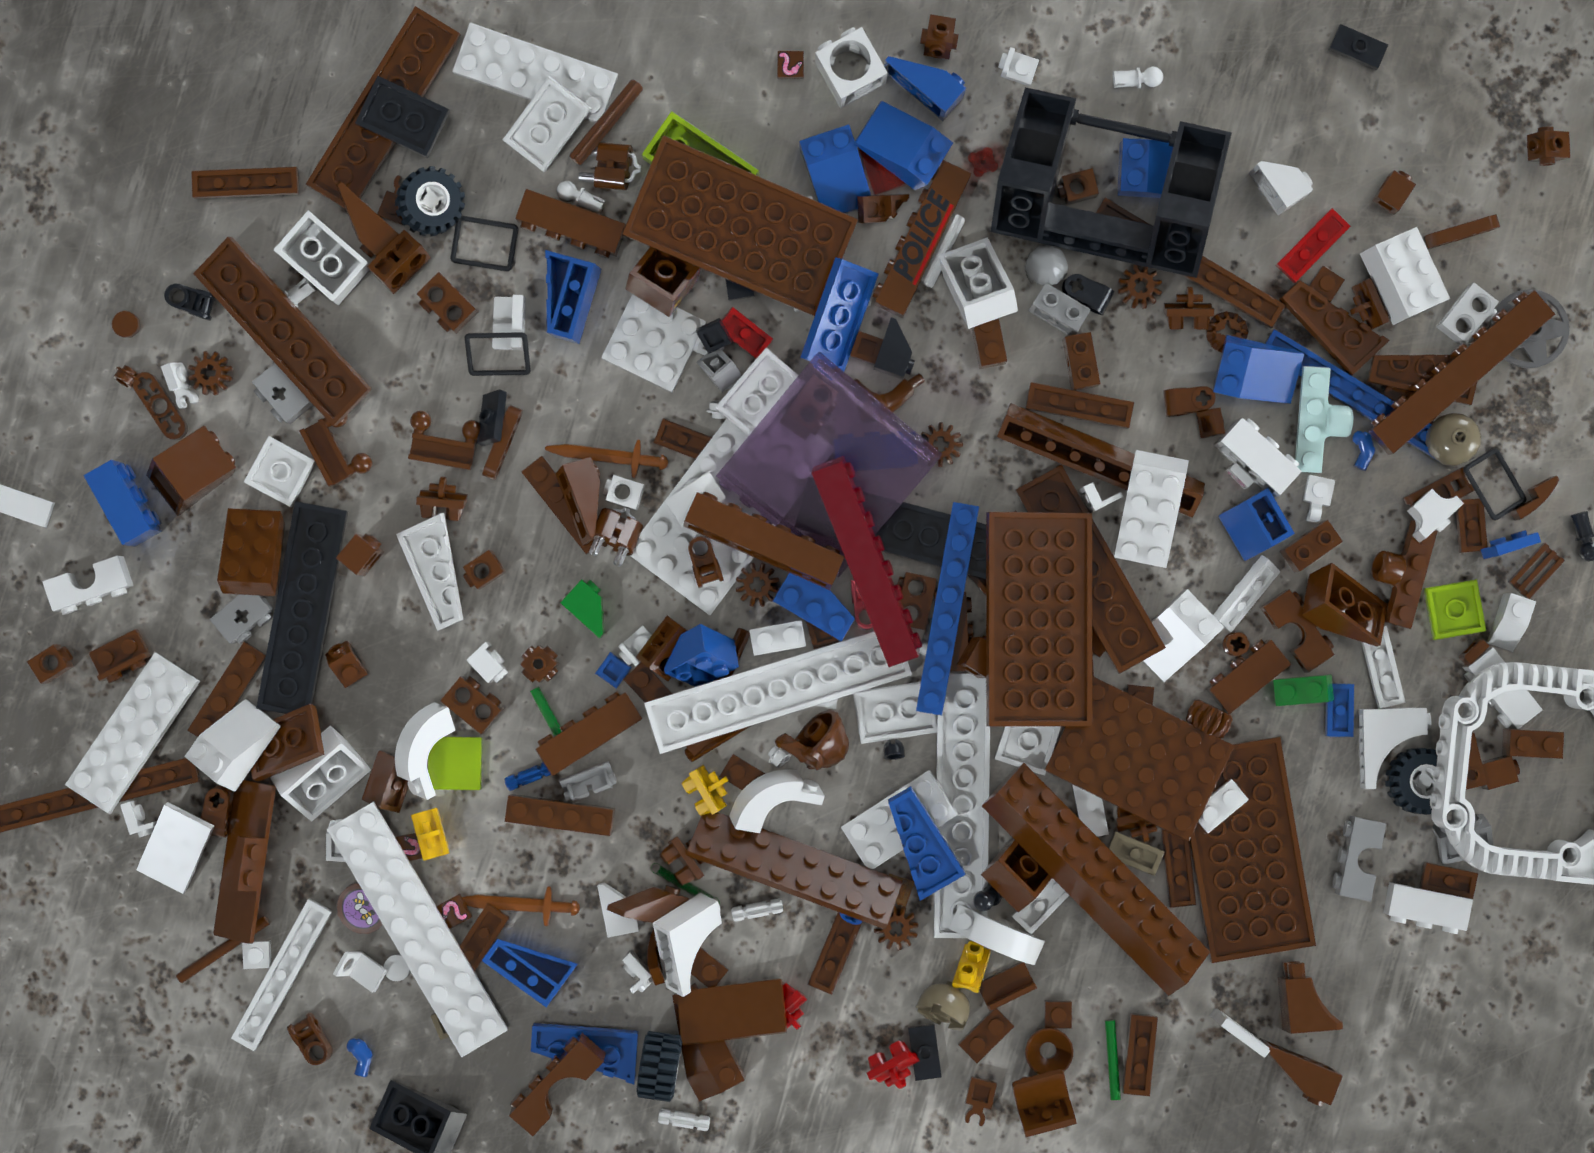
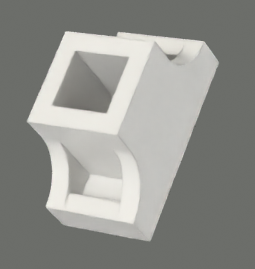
[1407,489,1464,543]

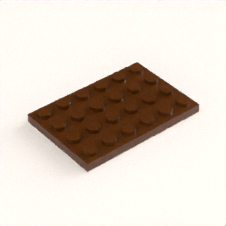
[1044,676,1235,841]

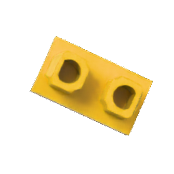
[682,765,729,816]
[411,808,450,861]
[952,941,991,993]

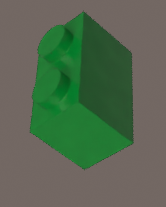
[1273,674,1334,706]

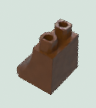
[1278,961,1343,1034]

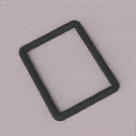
[450,216,518,271]
[464,332,531,376]
[1463,448,1527,521]

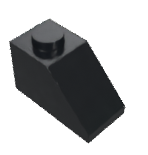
[873,317,915,380]

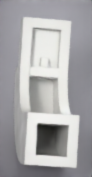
[395,702,455,800]
[729,769,825,833]
[949,905,1045,965]

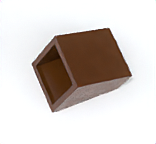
[146,426,236,516]

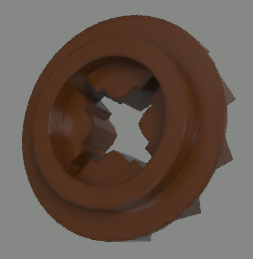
[1206,311,1249,353]

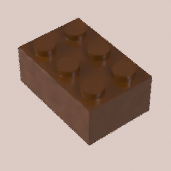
[217,508,285,596]

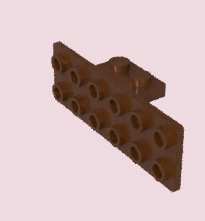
[213,780,276,944]

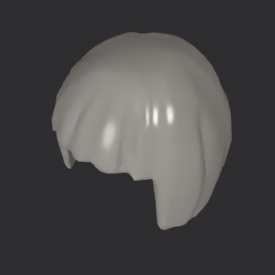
[1025,244,1068,286]

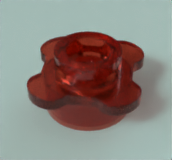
[968,147,998,177]

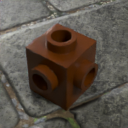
[920,14,959,60]
[1527,127,1570,166]
[520,645,560,683]

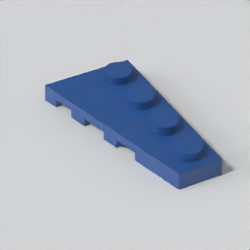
[888,786,966,901]
[531,1023,639,1085]

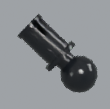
[1571,511,1594,562]
[973,885,1003,911]

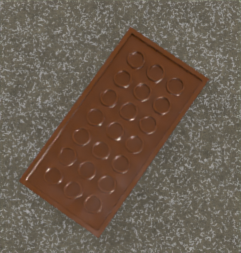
[622,135,858,317]
[986,512,1092,726]
[1190,736,1316,963]

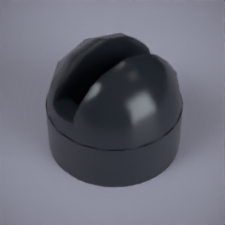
[883,739,905,760]

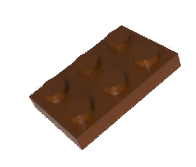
[251,704,325,782]

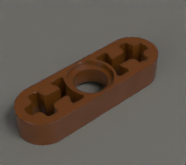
[1423,214,1500,249]
[133,372,188,440]
[482,405,523,480]

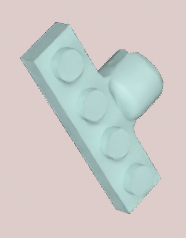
[1295,366,1354,473]

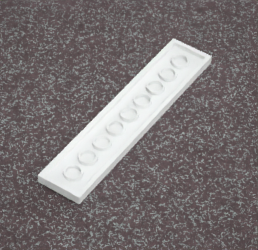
[644,632,912,754]
[934,673,990,938]
[327,801,508,1057]

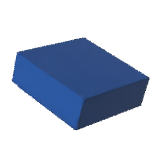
[595,652,632,689]

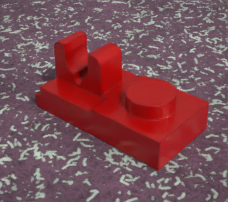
[721,307,773,359]

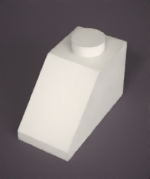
[1487,593,1536,652]
[597,882,644,938]

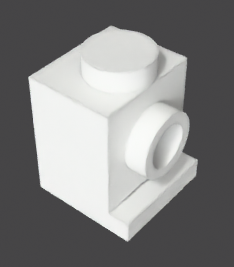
[467,642,508,683]

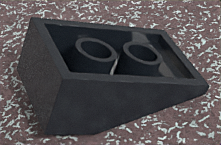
[369,1080,467,1153]

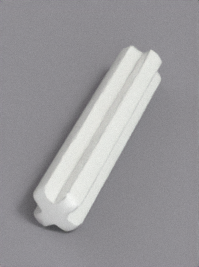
[921,214,965,288]

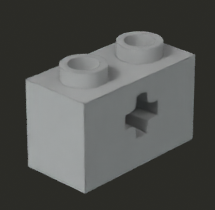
[252,363,313,424]
[209,594,275,644]

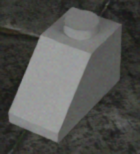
[697,349,742,392]

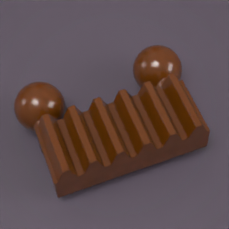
[408,411,480,470]
[299,415,372,487]

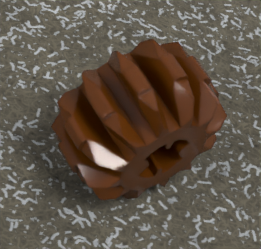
[1117,265,1162,309]
[188,351,233,396]
[918,422,963,467]
[736,563,780,607]
[1186,700,1233,739]
[874,905,919,950]

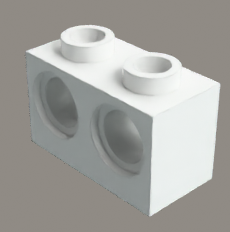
[1436,283,1499,345]

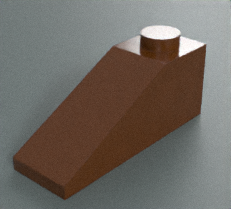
[336,180,399,258]
[555,457,600,546]
[606,885,689,923]

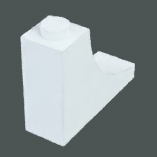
[1358,708,1431,789]
[653,893,722,997]

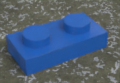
[1481,530,1541,559]
[1325,684,1354,737]

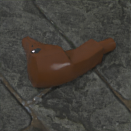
[852,373,925,422]

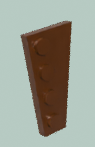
[1279,280,1390,376]
[1367,354,1478,406]

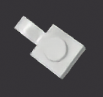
[161,362,199,408]
[1303,475,1335,523]

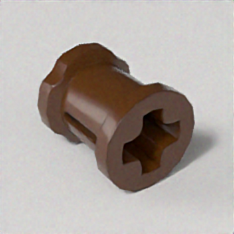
[1222,632,1250,656]

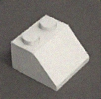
[1249,161,1313,216]

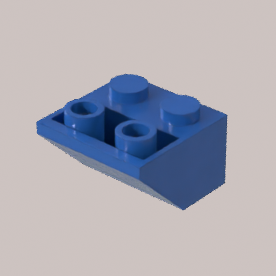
[1218,488,1295,561]
[664,624,739,687]

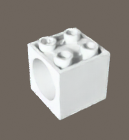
[815,27,888,109]

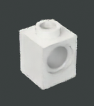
[603,475,645,511]

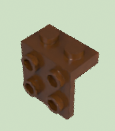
[1012,1069,1077,1137]

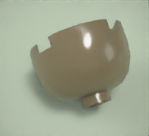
[1426,413,1481,466]
[916,981,970,1031]

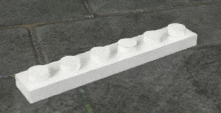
[231,898,333,1051]

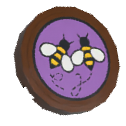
[337,882,383,934]

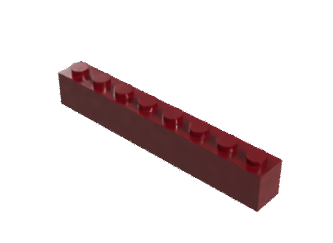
[811,456,922,667]

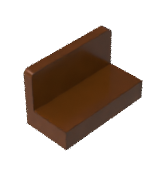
[362,750,408,813]
[979,962,1037,1011]

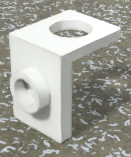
[333,951,387,992]

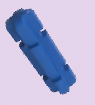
[504,763,551,791]

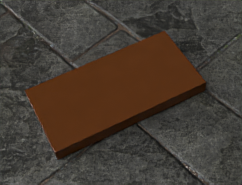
[677,979,787,1046]

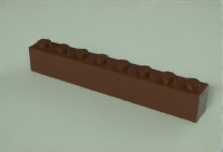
[1368,290,1555,455]
[997,403,1205,518]

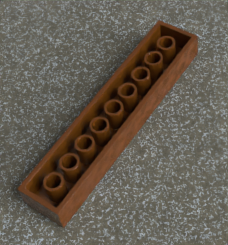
[982,763,1210,996]

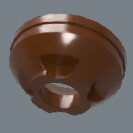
[1025,1028,1073,1074]

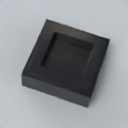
[696,318,732,354]

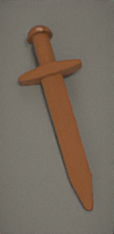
[545,440,668,479]
[462,886,580,926]

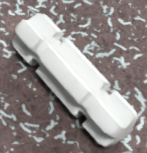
[731,898,783,922]
[658,1108,710,1131]

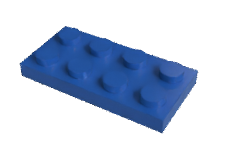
[800,257,879,373]

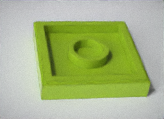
[1423,579,1486,640]
[428,737,482,790]

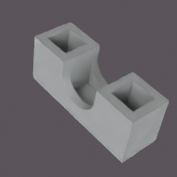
[1333,816,1386,902]

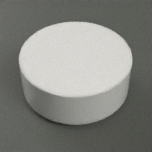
[384,954,410,981]

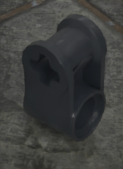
[1061,274,1115,316]
[164,283,217,321]

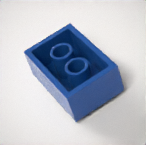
[83,460,162,547]

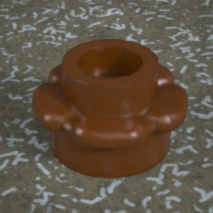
[113,365,138,389]

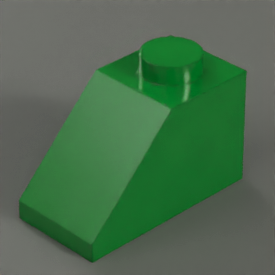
[560,579,605,638]

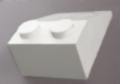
[1143,589,1224,682]
[184,699,281,791]

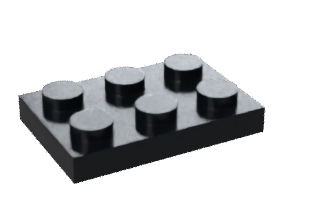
[355,76,450,158]

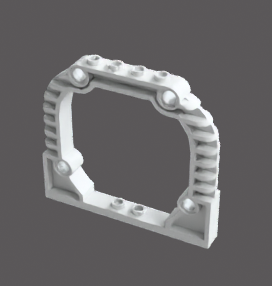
[1430,662,1594,885]

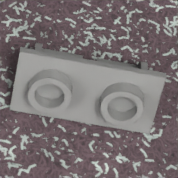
[559,761,617,803]

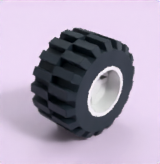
[395,166,465,237]
[1385,748,1438,815]
[636,1031,682,1102]

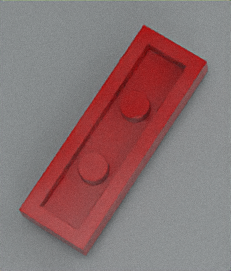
[1276,208,1351,283]

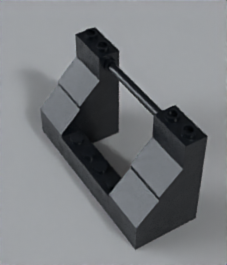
[990,87,1232,278]

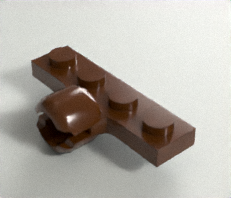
[1371,520,1438,629]

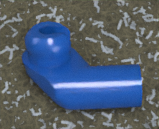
[1352,431,1375,471]
[347,1038,372,1077]

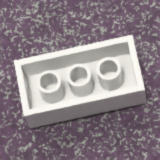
[1114,450,1189,568]

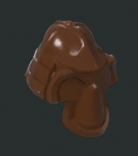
[775,709,849,771]

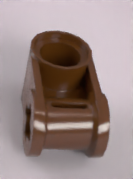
[1163,386,1216,417]
[688,536,724,588]
[200,785,234,838]
[287,1012,332,1065]

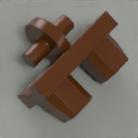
[1349,278,1390,330]
[1164,287,1215,330]
[416,477,468,521]
[1116,807,1157,842]
[659,836,705,885]

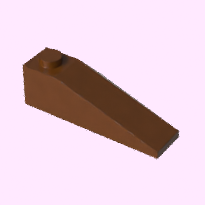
[672,983,746,1101]

